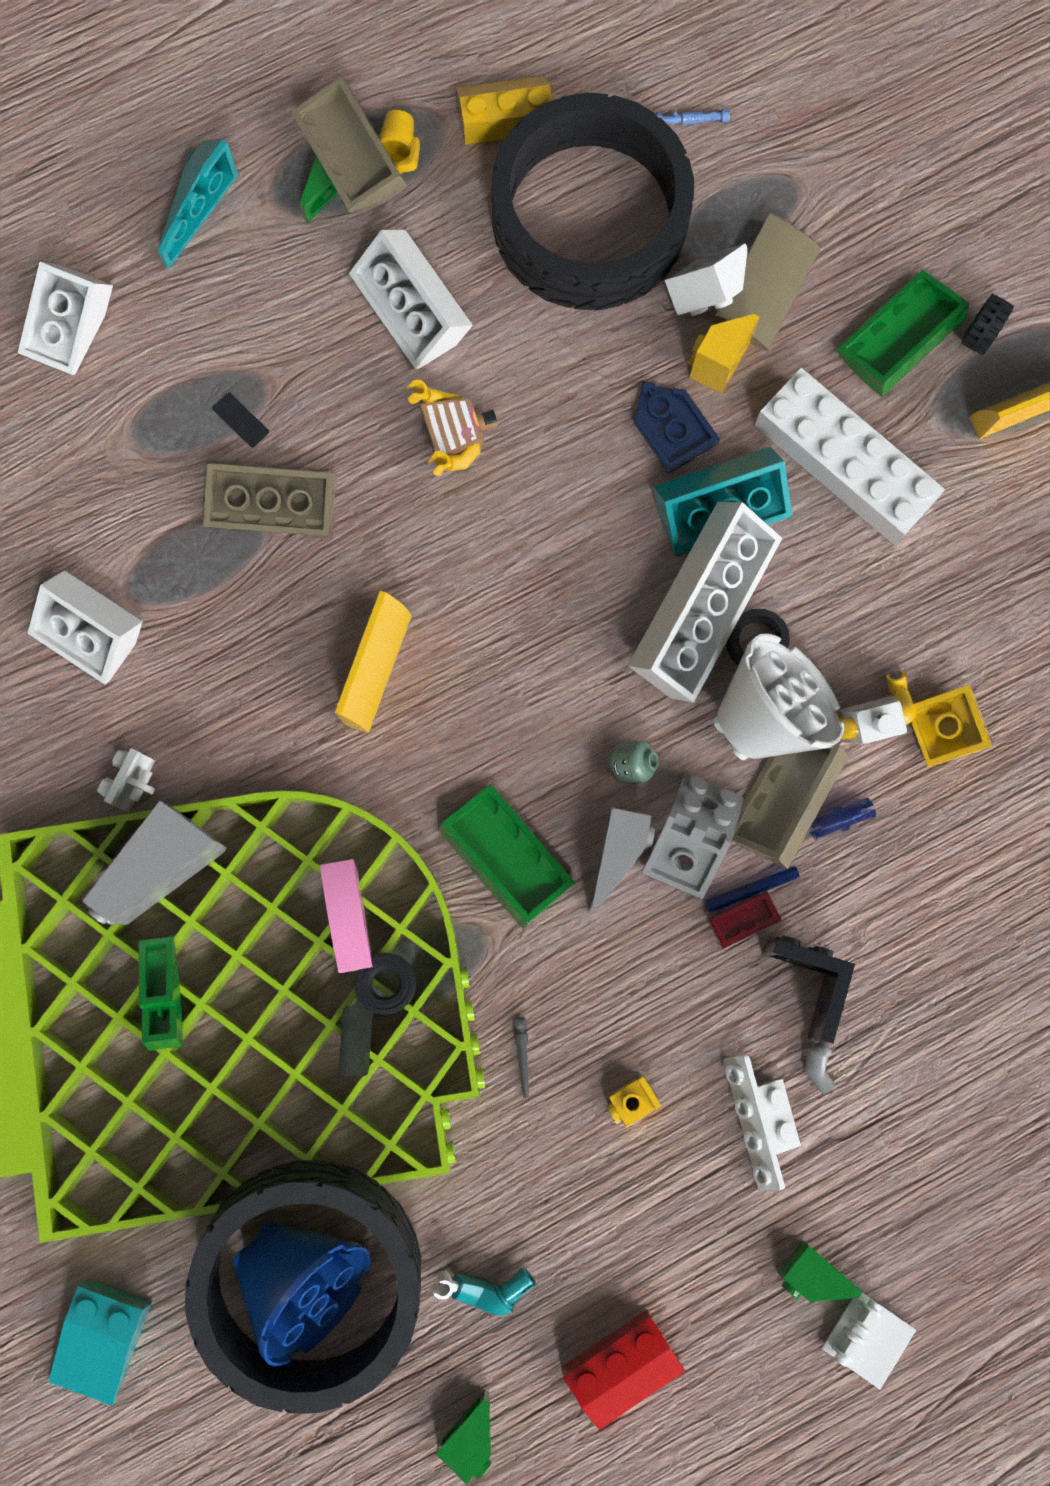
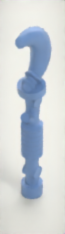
[655,109,730,125]

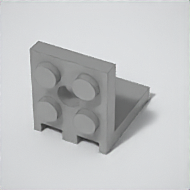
[642,773,744,899]

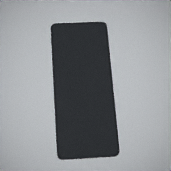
[212,393,269,448]

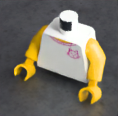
[836,670,916,744]

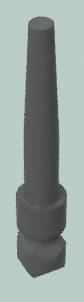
[513,1017,529,1098]

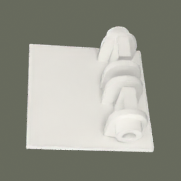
[822,1293,916,1390]

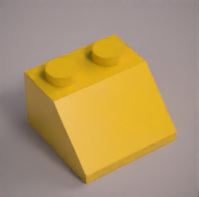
[688,314,760,394]

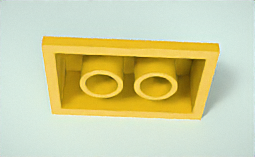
[456,75,552,145]

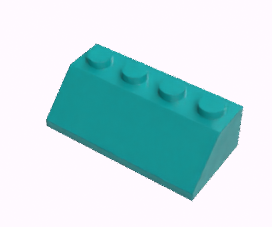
[653,447,793,556]

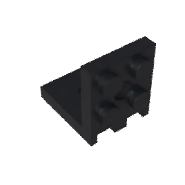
[762,935,855,1044]

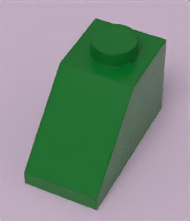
[777,1240,863,1302]
[436,1390,491,1485]

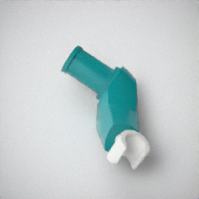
[432,1267,537,1316]

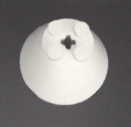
[713,634,844,760]

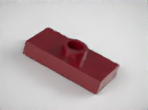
[707,891,782,949]

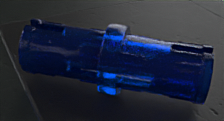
[810,798,876,840]

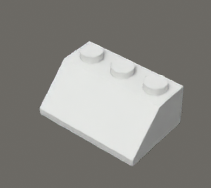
[27,570,143,684]

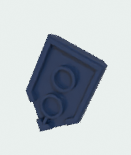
[634,381,720,473]

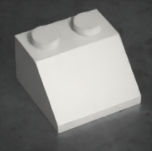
[664,243,748,316]

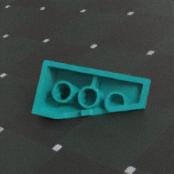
[157,139,238,269]

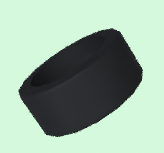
[727,609,790,665]

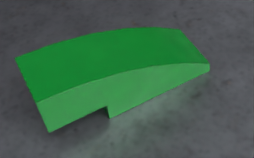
[138,937,183,1051]

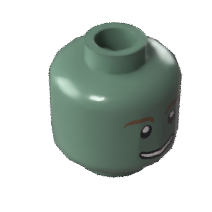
[608,741,659,783]

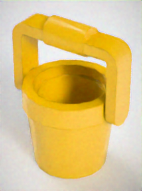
[378,110,420,174]

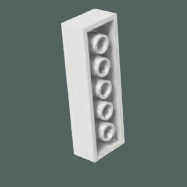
[754,368,946,546]
[628,502,782,703]

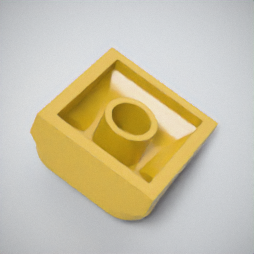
[912,685,992,768]

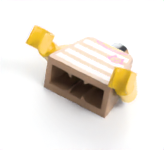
[406,379,498,476]

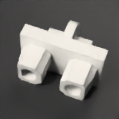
[97,748,155,813]

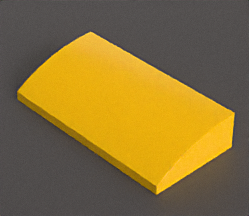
[969,382,1050,439]
[335,591,412,733]

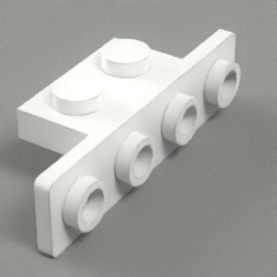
[723,1054,801,1192]

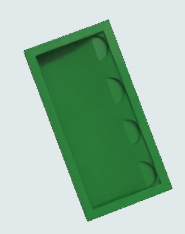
[837,270,970,397]
[438,784,575,929]

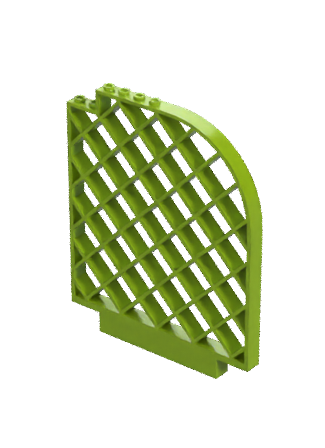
[0,791,486,1243]

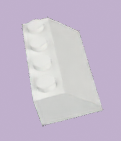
[349,230,473,369]

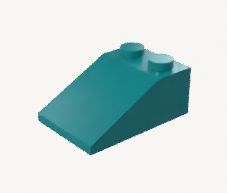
[48,1279,152,1406]

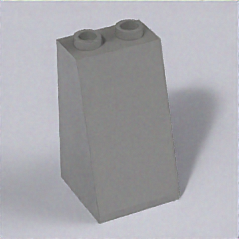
[82,801,227,926]

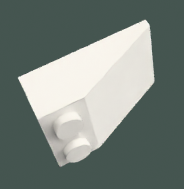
[18,262,113,375]

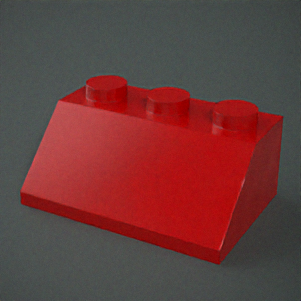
[561,1310,685,1430]

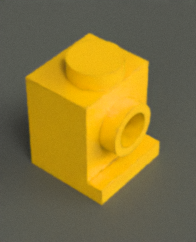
[606,1075,661,1127]

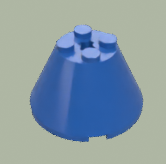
[233,1220,371,1366]

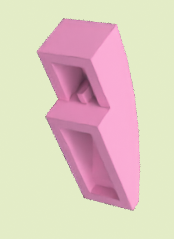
[320,859,373,973]

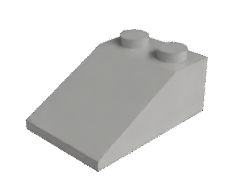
[589,808,656,912]

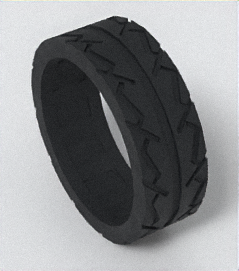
[491,93,694,311]
[185,1160,421,1414]

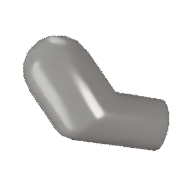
[804,1042,836,1095]

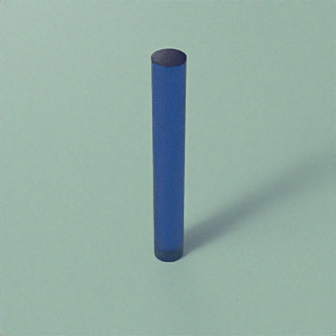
[704,866,800,913]

